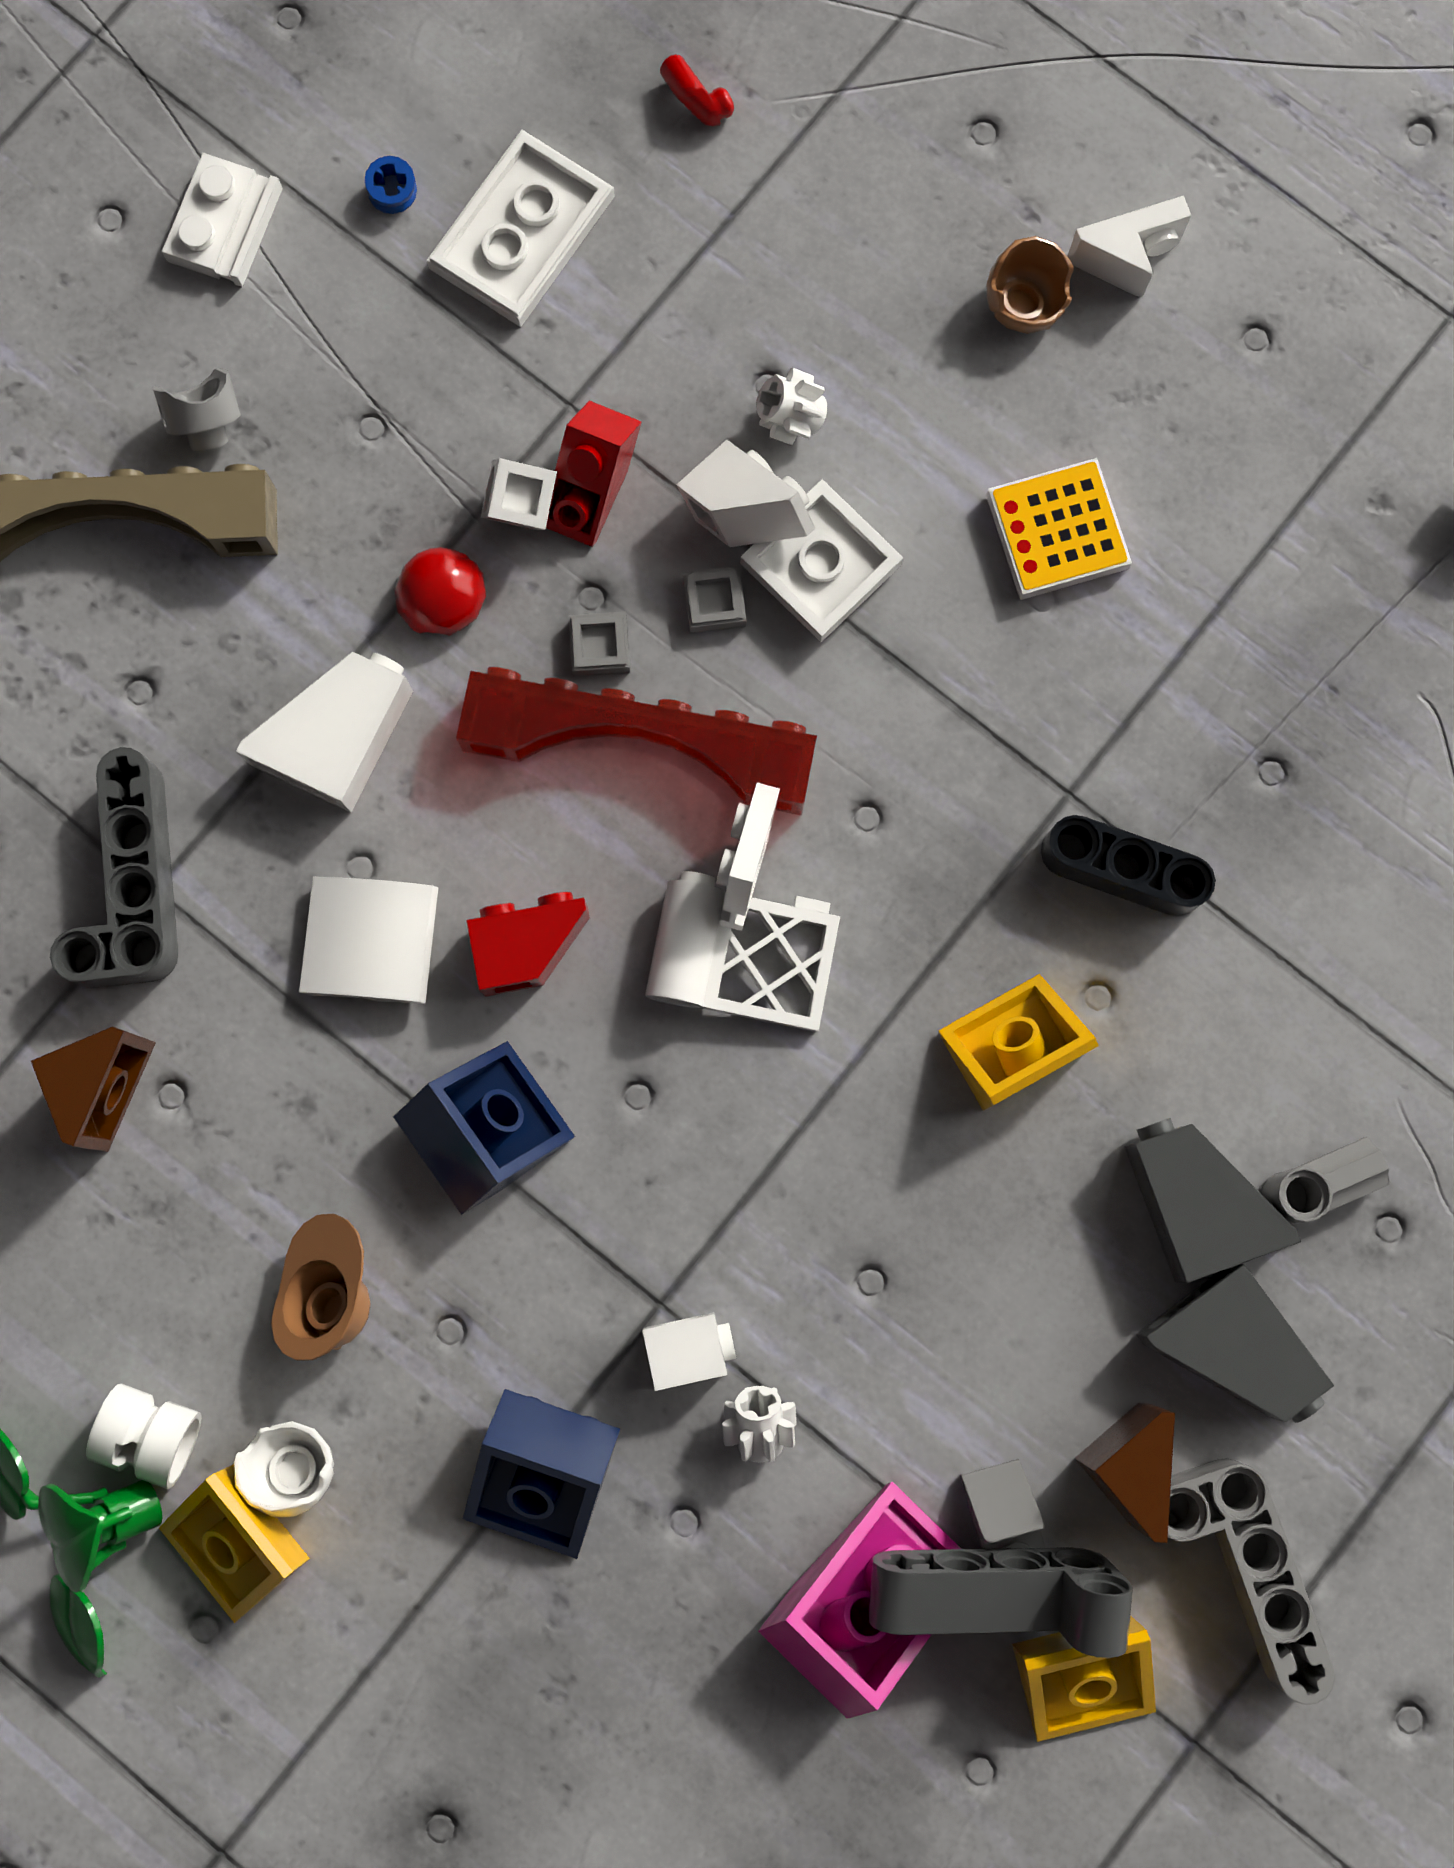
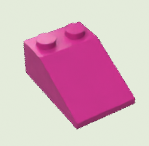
[758,1482,961,1719]

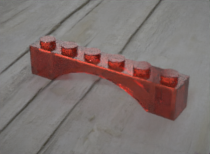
[456,667,817,815]

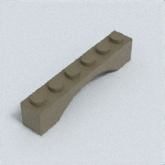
[0,464,278,562]

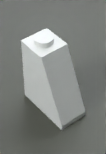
[236,652,413,813]

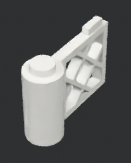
[645,871,840,1032]

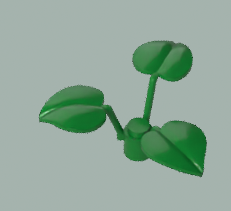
[0,1429,163,1678]

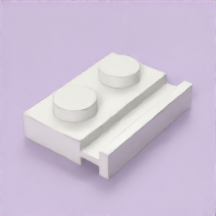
[162,153,283,287]
[716,783,780,931]

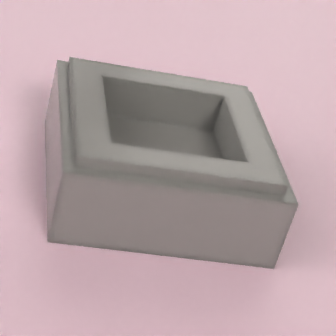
[683,566,747,633]
[569,611,630,676]

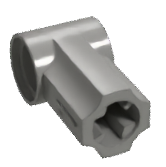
[1262,1137,1391,1224]

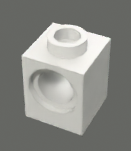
[481,458,557,530]
[642,1312,737,1391]

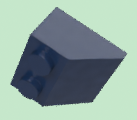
[393,1041,575,1215]
[463,1389,620,1559]

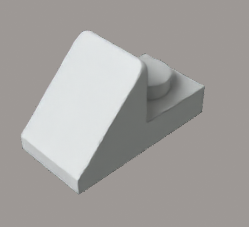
[1068,195,1191,297]

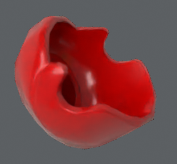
[394,547,486,636]

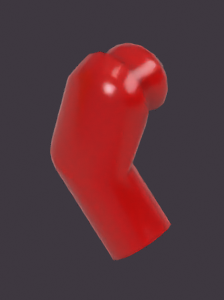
[660,55,734,127]

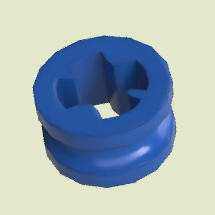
[365,156,417,214]

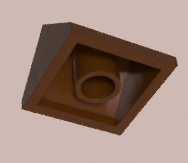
[31,1026,156,1152]
[1075,1403,1175,1543]

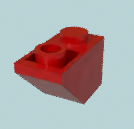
[546,400,642,547]
[466,892,590,997]

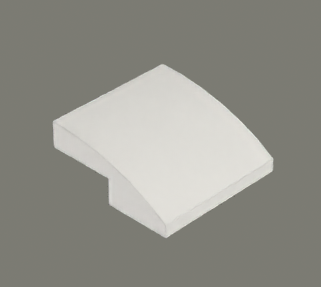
[299,876,438,1004]

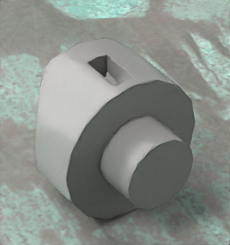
[152,368,241,451]

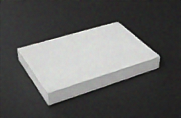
[427,129,615,327]

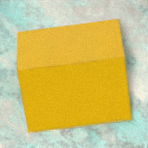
[938,974,1099,1111]
[159,1464,310,1623]
[1012,1615,1156,1742]

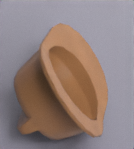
[271,1214,371,1361]

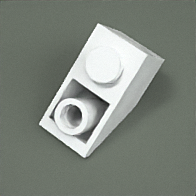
[676,440,815,547]

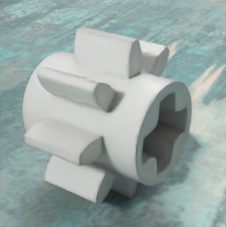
[756,367,827,445]
[722,1386,796,1463]

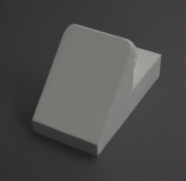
[960,1459,1046,1549]

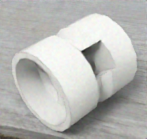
[86,1384,202,1489]

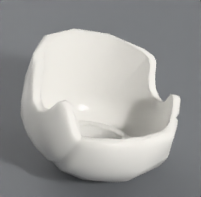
[234,1421,334,1517]

